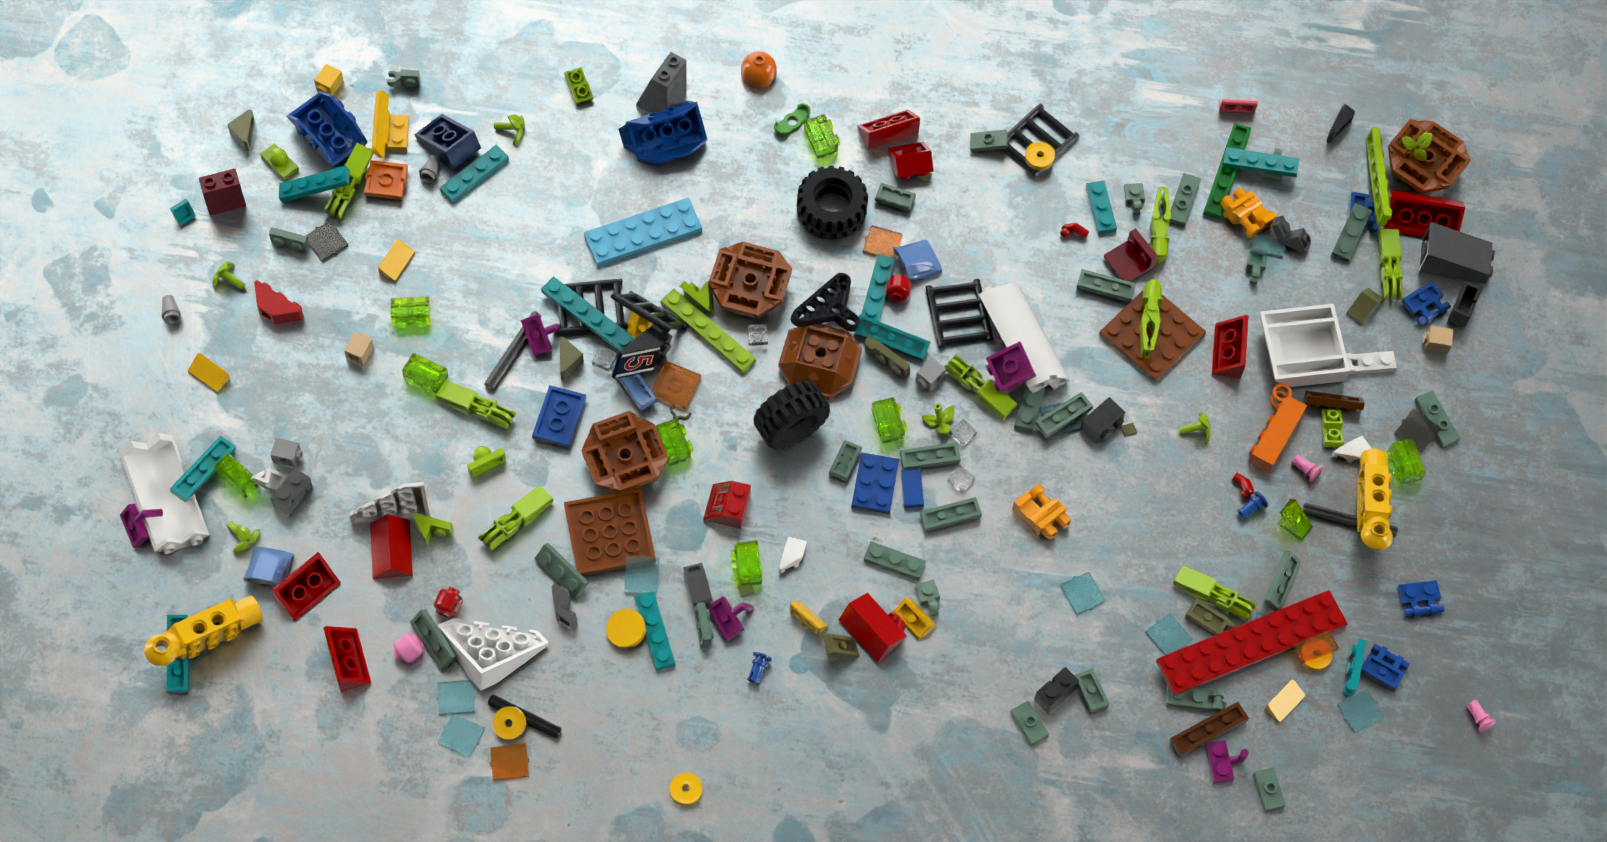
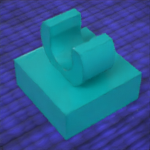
[170,199,196,226]

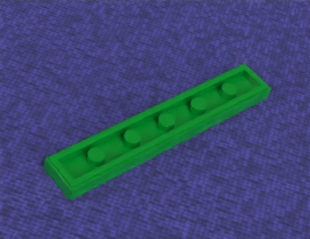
[1202,122,1251,220]

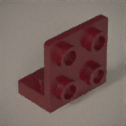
[1104,228,1158,282]

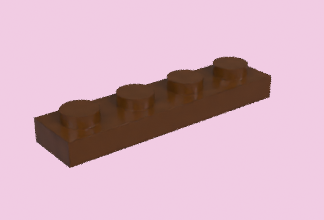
[1169,702,1249,757]

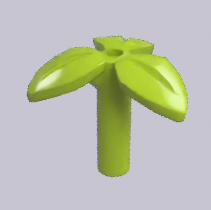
[494,114,525,144]
[1402,132,1433,161]
[212,261,245,290]
[922,403,955,434]
[1179,412,1211,444]
[227,521,260,553]

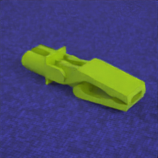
[323,143,374,219]
[1149,186,1171,264]
[1378,229,1404,300]
[1139,279,1163,359]
[944,354,1017,420]
[436,380,516,429]
[478,485,554,551]
[1173,565,1257,621]

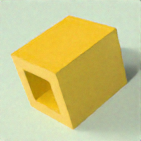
[314,64,344,96]

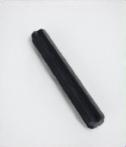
[488,694,562,738]

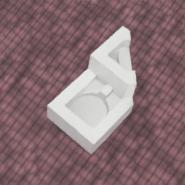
[1331,436,1372,464]
[251,467,286,493]
[778,537,807,573]

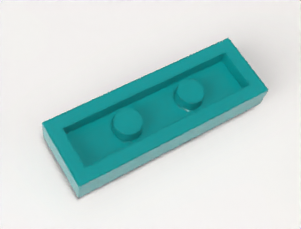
[1086,181,1117,234]

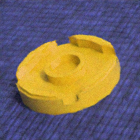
[606,609,646,649]

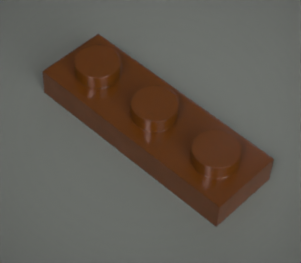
[1304,390,1365,412]

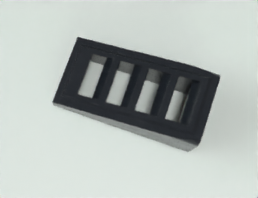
[1327,104,1355,143]

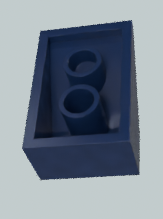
[414,114,481,169]

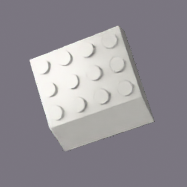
[1259,304,1350,387]

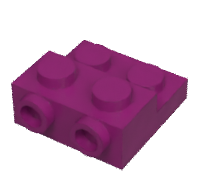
[986,341,1036,395]

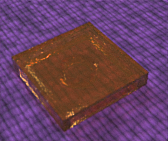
[651,361,701,409]

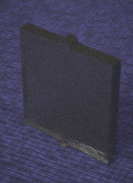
[305,221,349,262]
[1394,409,1441,453]

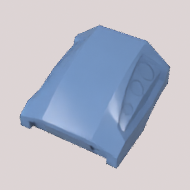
[893,240,942,281]
[243,547,294,588]

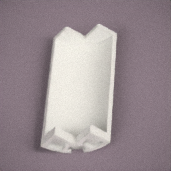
[979,283,1070,393]
[119,433,209,554]

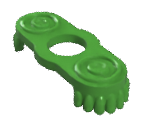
[774,103,811,136]

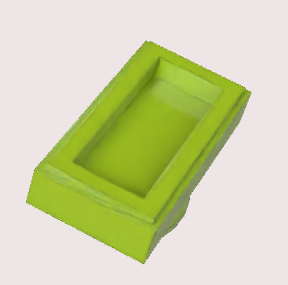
[260,143,299,180]
[467,446,506,478]

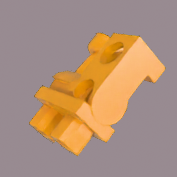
[1220,187,1277,238]
[1012,484,1071,540]

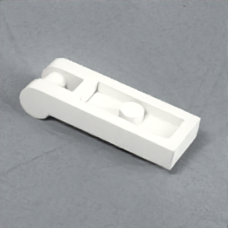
[1346,351,1397,375]

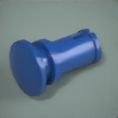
[1237,491,1269,520]
[747,652,772,684]

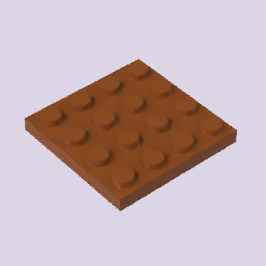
[1099,290,1206,382]
[564,488,656,576]

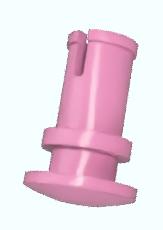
[1291,454,1323,482]
[1466,700,1496,732]

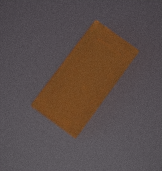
[1293,630,1339,664]

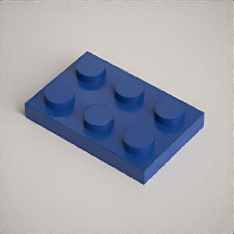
[532,385,586,448]
[851,452,899,514]

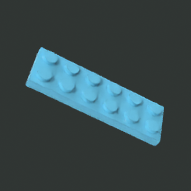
[584,197,702,266]

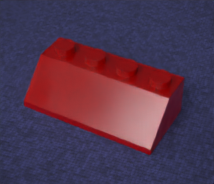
[1384,190,1465,237]

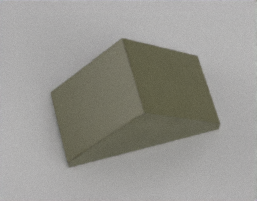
[227,110,255,151]
[1346,288,1383,325]
[560,337,584,380]

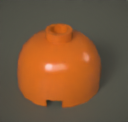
[741,51,777,89]

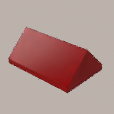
[857,110,920,150]
[1212,315,1249,378]
[370,514,413,579]
[271,552,341,621]
[838,592,907,663]
[323,626,371,692]

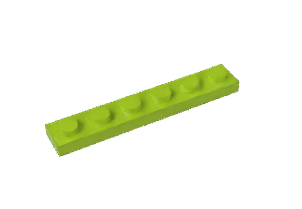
[1366,127,1392,227]
[661,288,756,374]

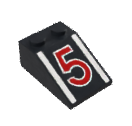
[612,324,673,379]

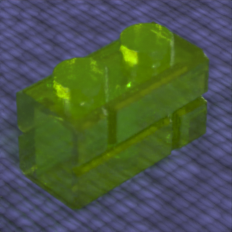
[804,114,840,159]
[391,296,431,328]
[402,353,448,393]
[871,397,907,444]
[656,419,693,466]
[1387,438,1426,484]
[214,453,259,498]
[731,540,762,586]

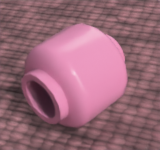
[393,633,424,663]

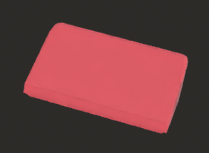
[1218,99,1258,113]

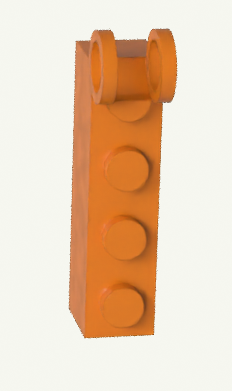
[1249,384,1307,473]

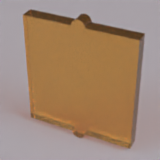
[863,225,903,258]
[490,743,530,781]

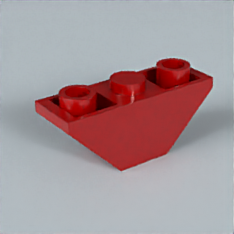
[254,280,304,324]

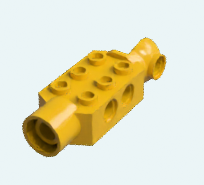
[1357,449,1393,550]
[144,595,263,666]

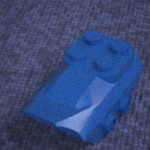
[286,91,368,168]
[618,101,708,163]

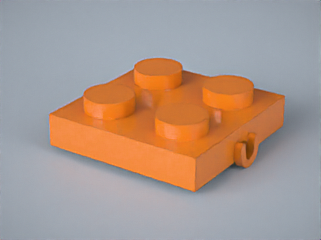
[364,160,408,200]

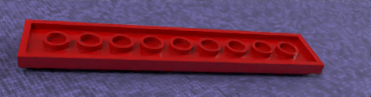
[1156,590,1348,696]

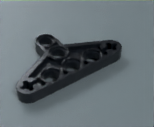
[790,273,860,332]

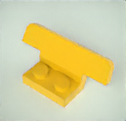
[372,90,409,158]

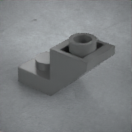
[1271,215,1311,253]
[683,563,713,606]
[551,584,577,630]

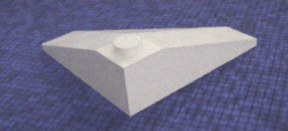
[349,482,431,524]
[437,618,549,690]

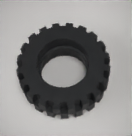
[797,166,868,239]
[754,381,830,450]

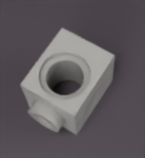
[915,357,946,392]
[270,438,303,468]

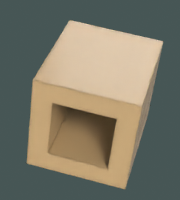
[1423,325,1453,354]
[344,332,374,366]

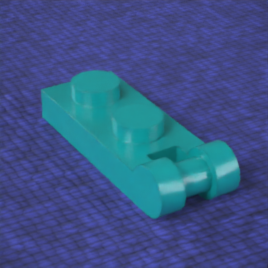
[1342,639,1366,697]

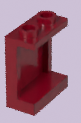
[199,168,246,216]

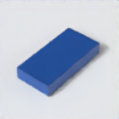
[901,469,924,508]

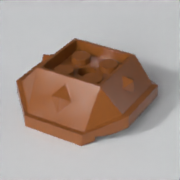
[1388,119,1471,194]
[709,242,792,319]
[778,324,862,400]
[581,411,669,493]

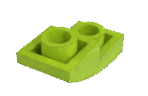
[564,67,594,104]
[1321,409,1344,448]

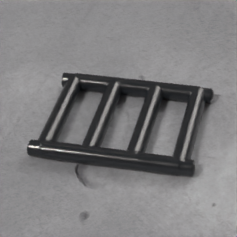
[1004,103,1080,178]
[558,279,628,335]
[925,279,993,348]
[611,291,688,333]

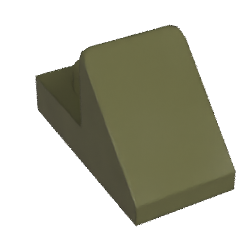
[823,633,859,663]

